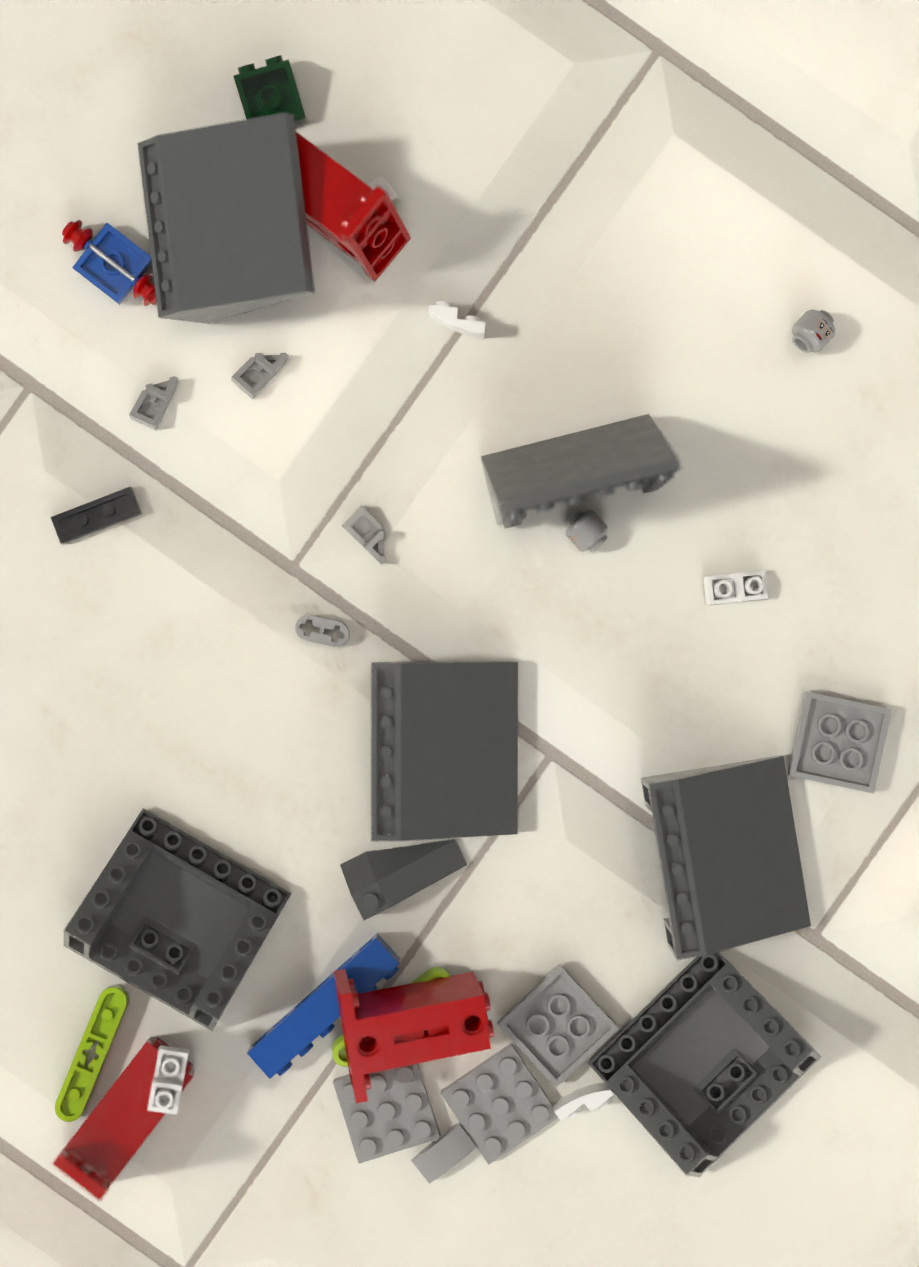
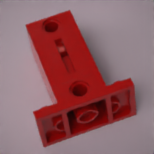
[295,131,411,282]
[334,969,494,1104]
[52,1037,195,1201]

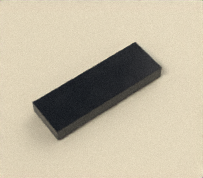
[50,487,142,544]

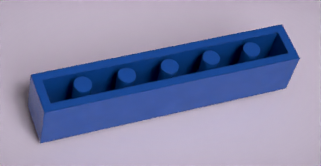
[247,933,400,1079]

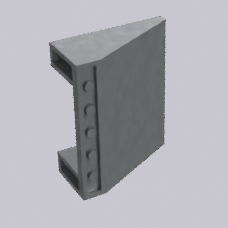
[138,112,315,324]
[481,414,681,529]
[371,662,518,841]
[641,755,811,960]
[64,809,291,1031]
[588,952,821,1177]

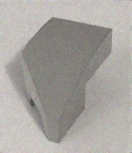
[231,353,289,399]
[129,376,179,430]
[342,506,385,564]

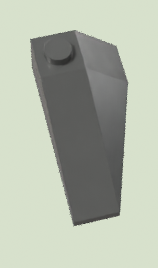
[340,839,467,920]

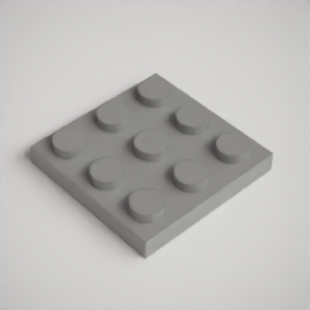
[787,691,892,794]
[497,964,619,1087]
[441,1043,559,1165]
[333,1064,441,1164]

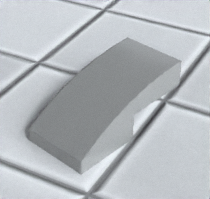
[411,1124,476,1184]

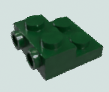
[233,55,306,121]

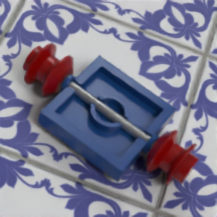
[62,220,157,306]

